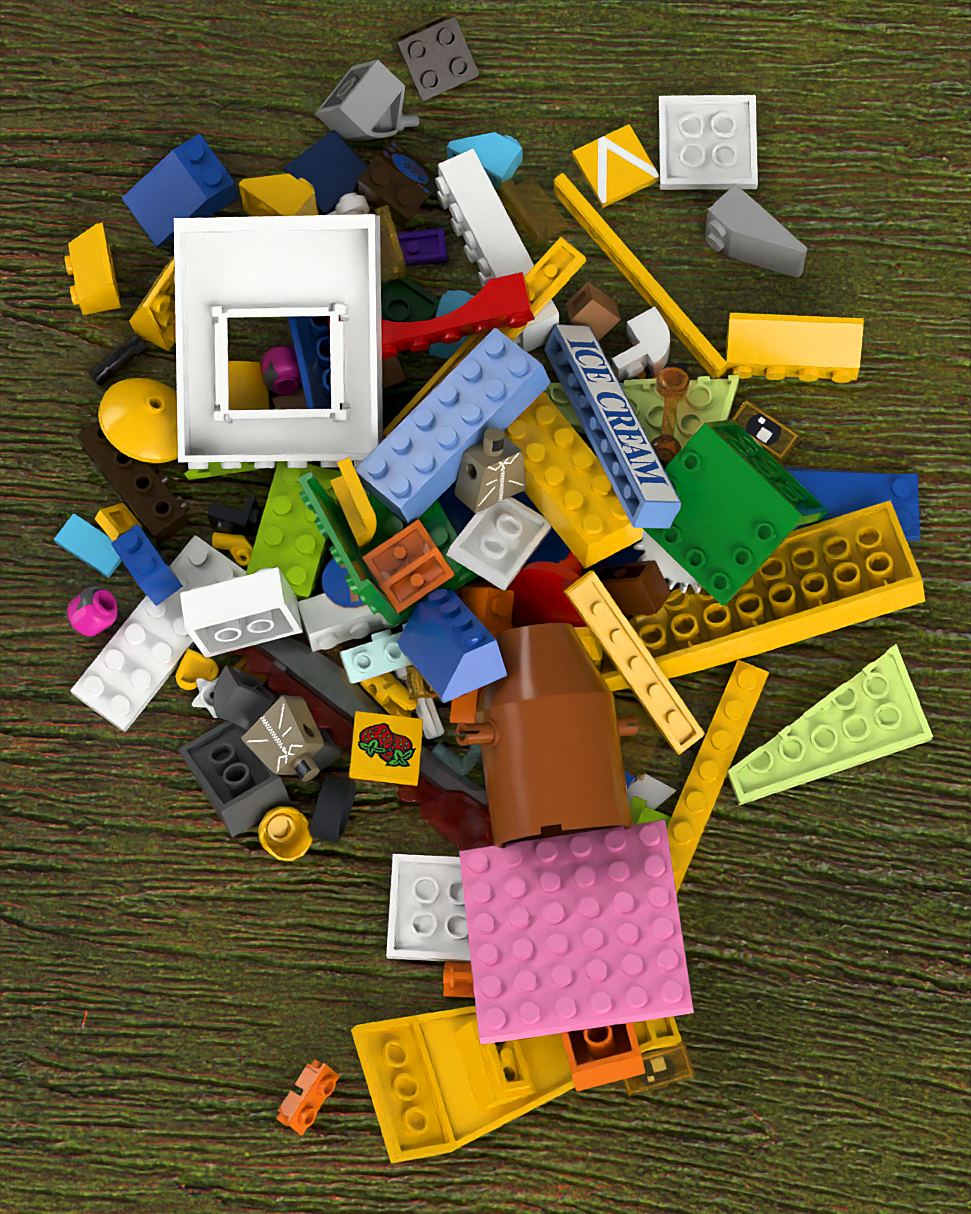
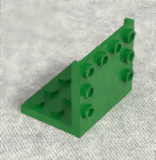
[643,419,829,606]
[298,472,479,627]

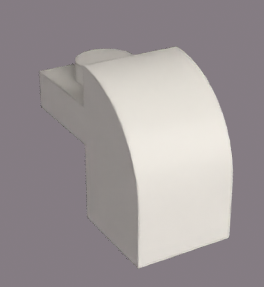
[612,307,670,381]

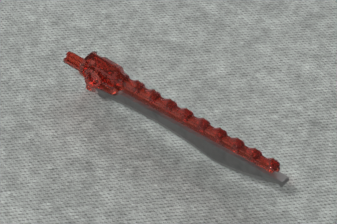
[228,636,494,851]

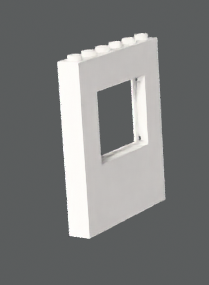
[174,214,383,469]

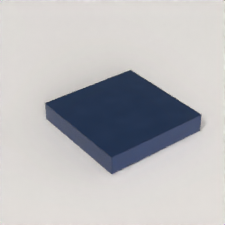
[284,130,367,215]

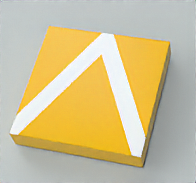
[572,124,660,208]

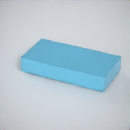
[54,513,122,579]

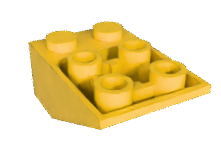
[129,257,176,351]

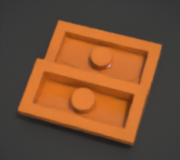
[362,519,456,614]

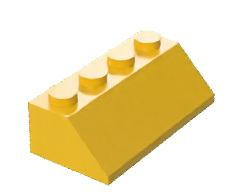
[726,313,864,383]

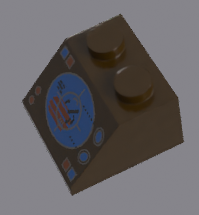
[353,141,438,230]

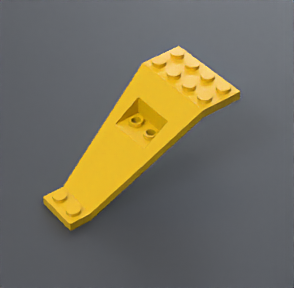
[351,1005,682,1164]

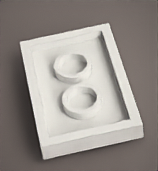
[446,497,552,591]

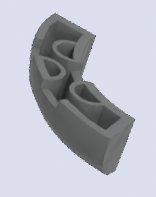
[214,665,342,775]

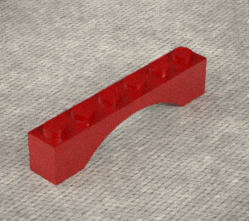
[327,272,535,359]

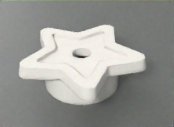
[192,677,219,718]

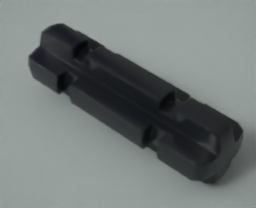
[88,333,146,385]

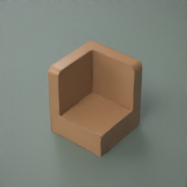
[566,282,621,340]

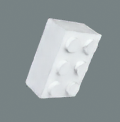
[180,567,302,658]

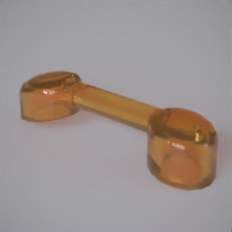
[651,367,690,468]

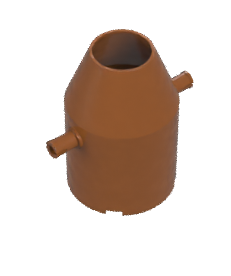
[455,623,638,848]

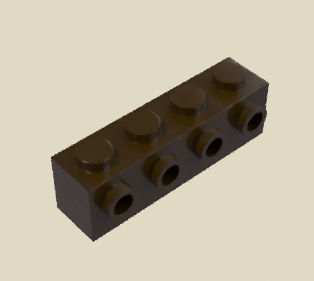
[77,420,190,546]

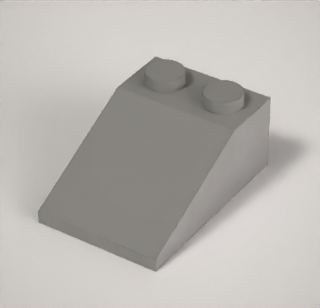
[705,184,807,278]

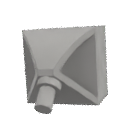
[315,60,419,141]

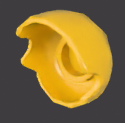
[258,806,312,861]

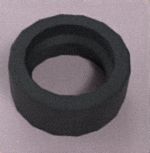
[310,774,356,844]

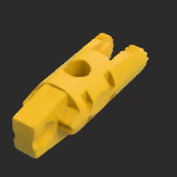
[359,672,418,717]

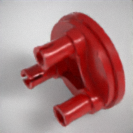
[506,550,588,628]

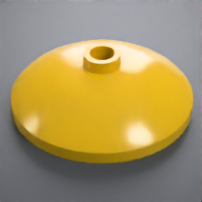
[98,378,178,463]

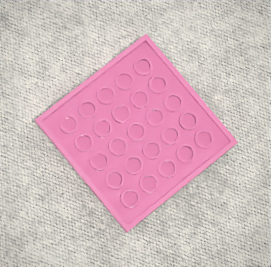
[459,820,694,1045]

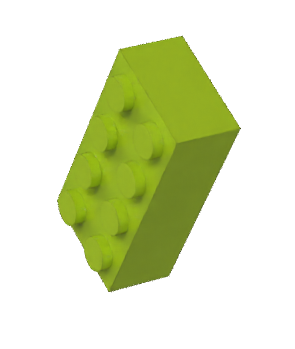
[245,461,342,602]

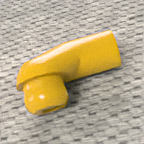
[212,532,253,567]

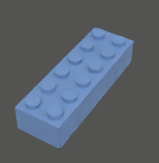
[355,328,551,525]

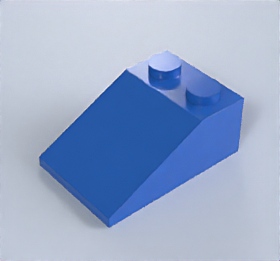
[122,134,238,249]

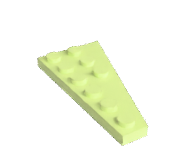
[544,375,740,456]
[727,644,933,805]

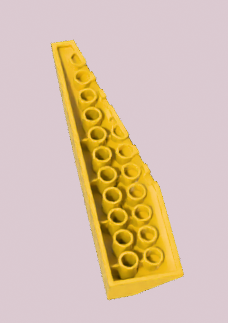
[593,500,925,692]

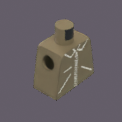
[454,428,526,513]
[241,695,324,782]

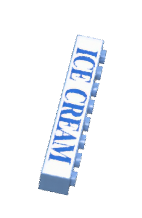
[544,324,681,528]

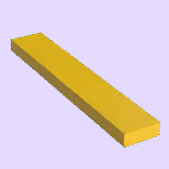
[563,571,705,755]

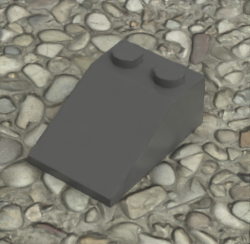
[178,721,292,837]

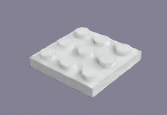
[658,95,758,190]
[386,854,471,963]

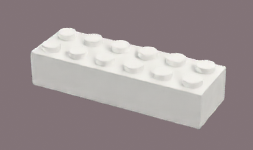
[435,149,559,352]

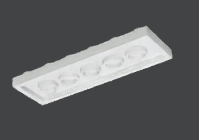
[70,535,246,733]

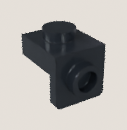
[207,494,262,536]

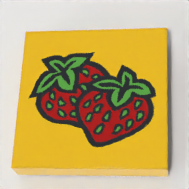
[349,711,423,786]

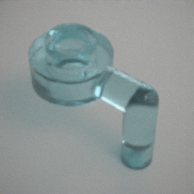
[432,742,482,776]

